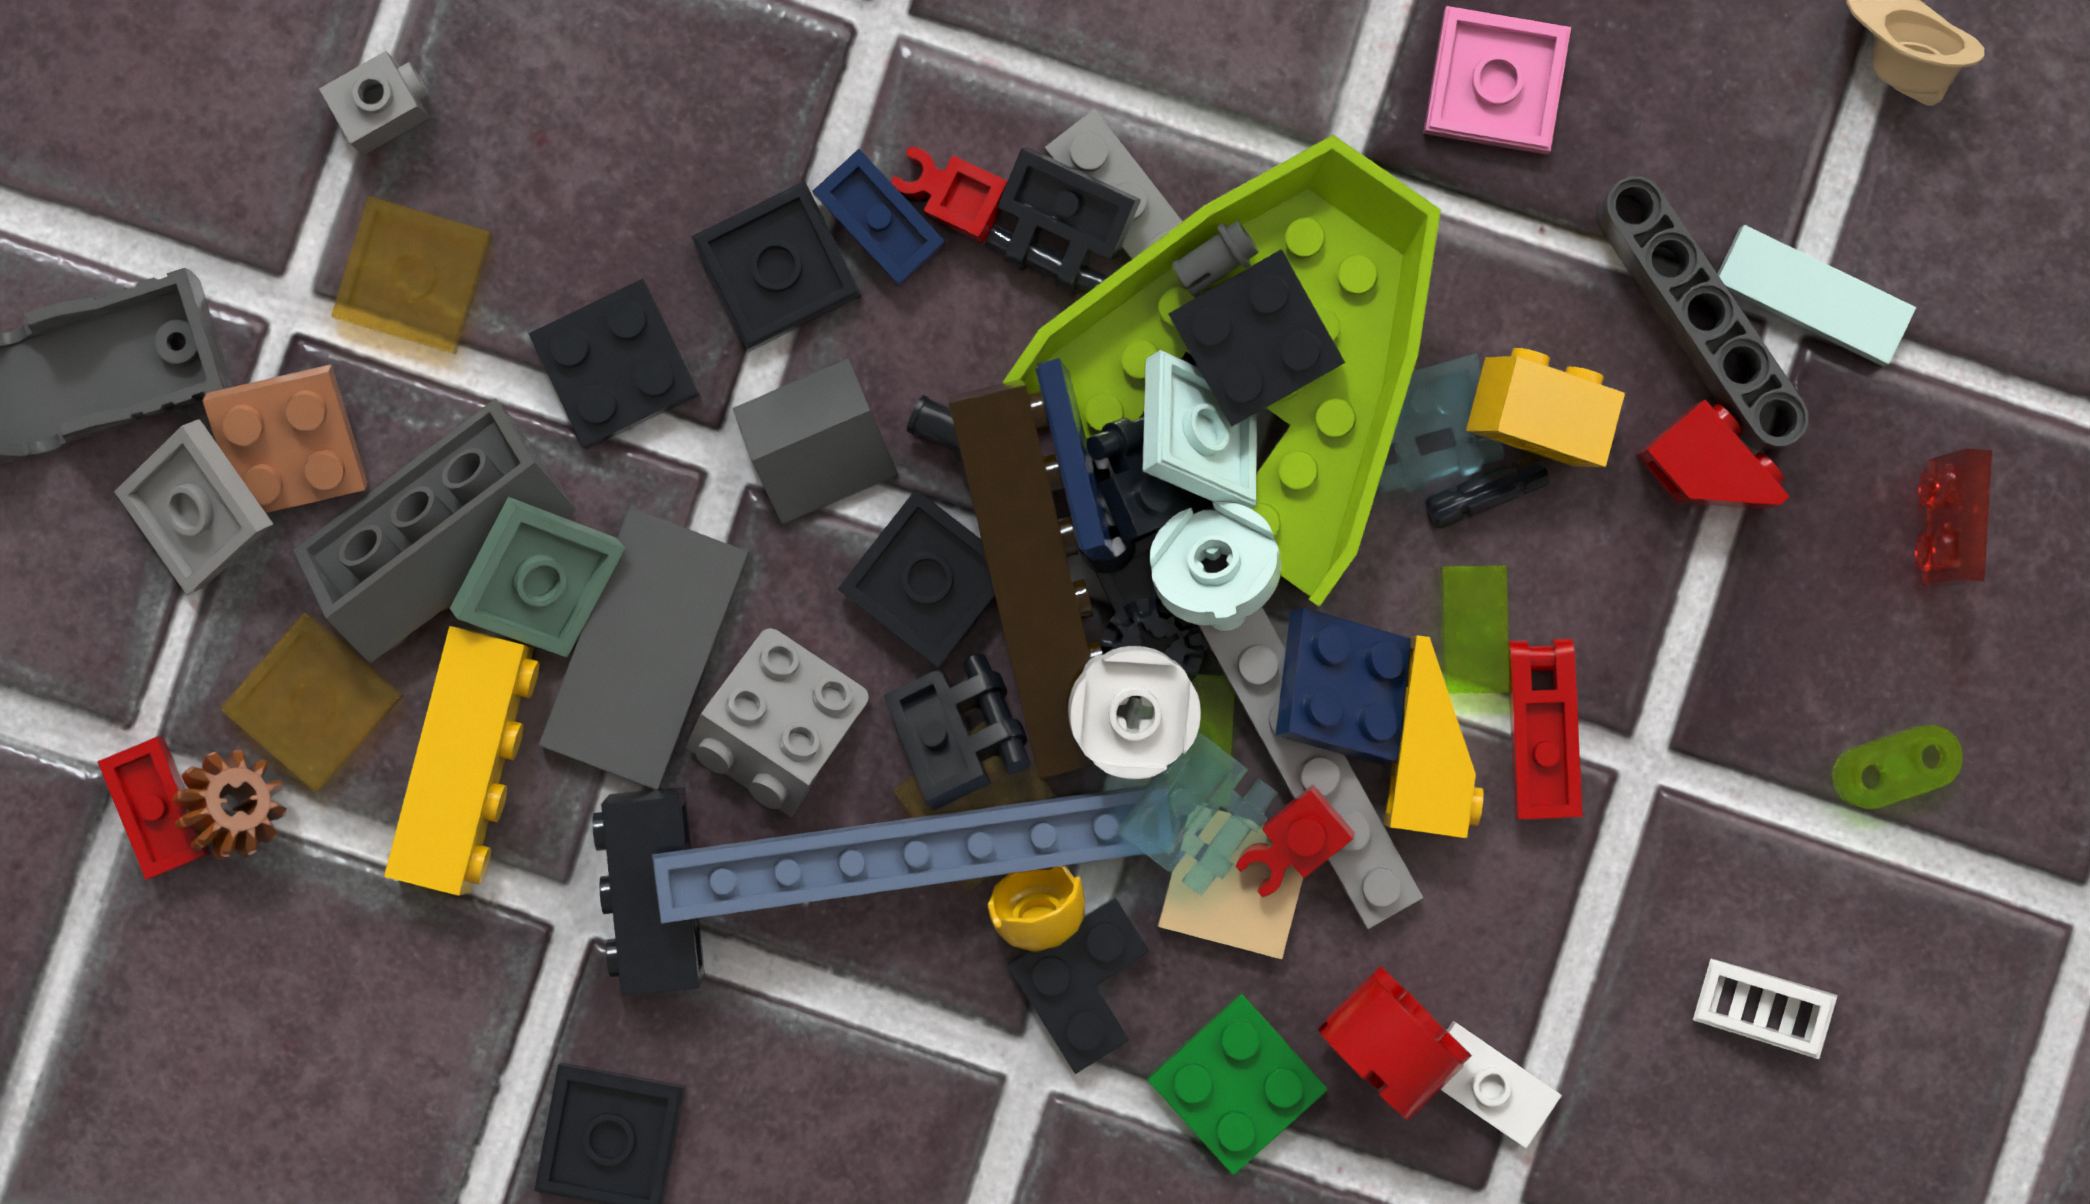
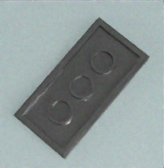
[538,507,750,790]

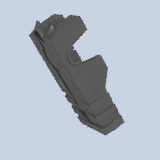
[0,268,234,465]

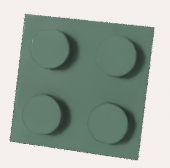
[450,497,626,658]

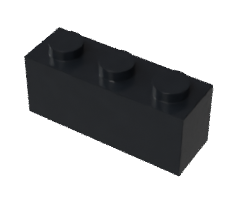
[592,787,705,996]

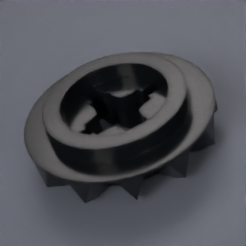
[1101,598,1204,699]

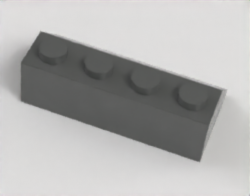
[293,398,576,664]

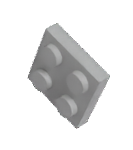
[114,419,274,595]

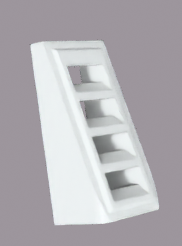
[1693,958,1838,1059]

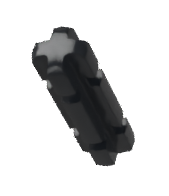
[1426,454,1550,529]

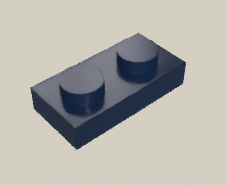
[812,149,946,288]

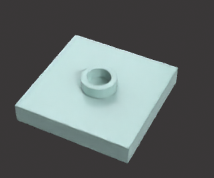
[1143,350,1257,509]

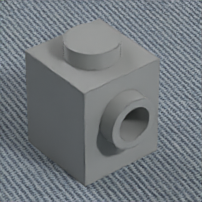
[319,51,429,155]

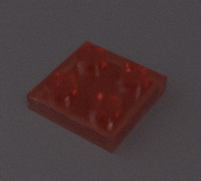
[1915,448,1992,587]

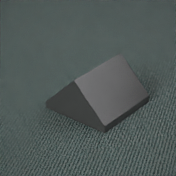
[732,358,899,525]

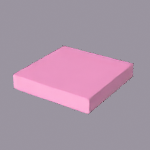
[1423,6,1571,155]

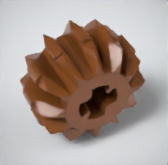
[172,750,287,860]

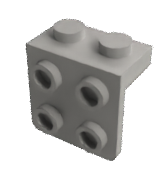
[685,628,869,817]

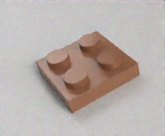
[203,364,368,513]

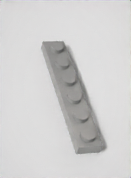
[1198,569,1423,929]

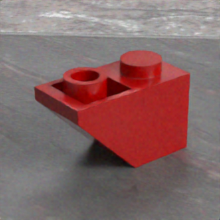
[1636,400,1790,509]

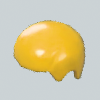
[987,865,1085,952]

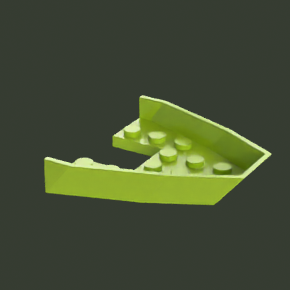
[1003,134,1441,607]

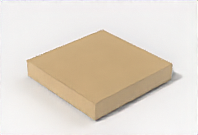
[1158,803,1303,959]

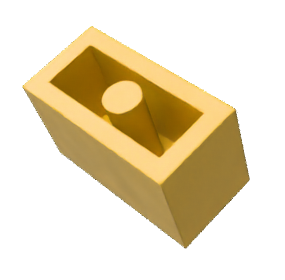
[1466,348,1625,467]

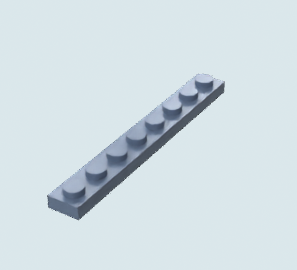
[652,783,1173,923]

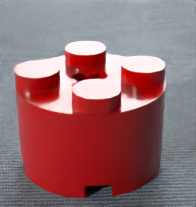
[1317,965,1472,1121]

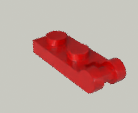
[1506,638,1583,820]

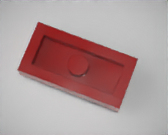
[97,737,211,880]

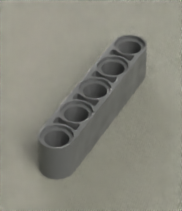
[1596,176,1808,451]

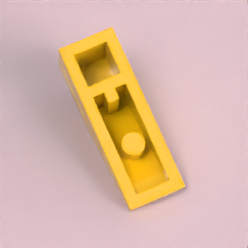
[1383,636,1484,838]

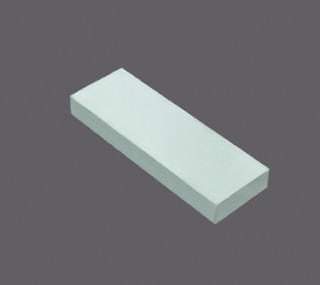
[1718,225,1916,367]

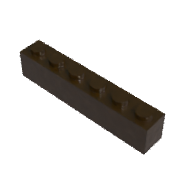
[947,379,1117,779]

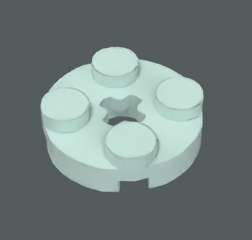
[1150,502,1282,631]

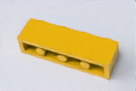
[384,626,540,896]

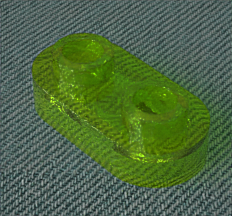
[1832,725,1963,809]

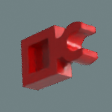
[891,147,1008,244]
[1236,784,1355,897]

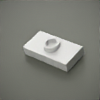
[1441,1021,1562,1148]

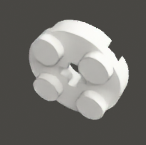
[1068,646,1201,779]

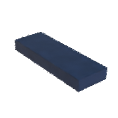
[1036,358,1115,561]

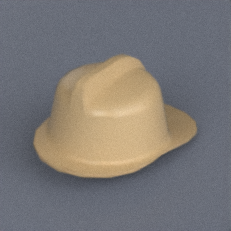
[1846,0,1984,106]

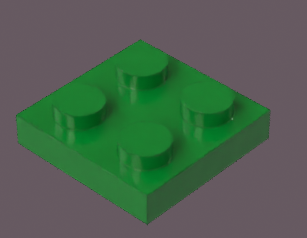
[1147,992,1328,1176]

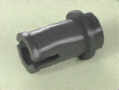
[1172,220,1259,297]

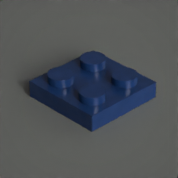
[1275,608,1411,765]

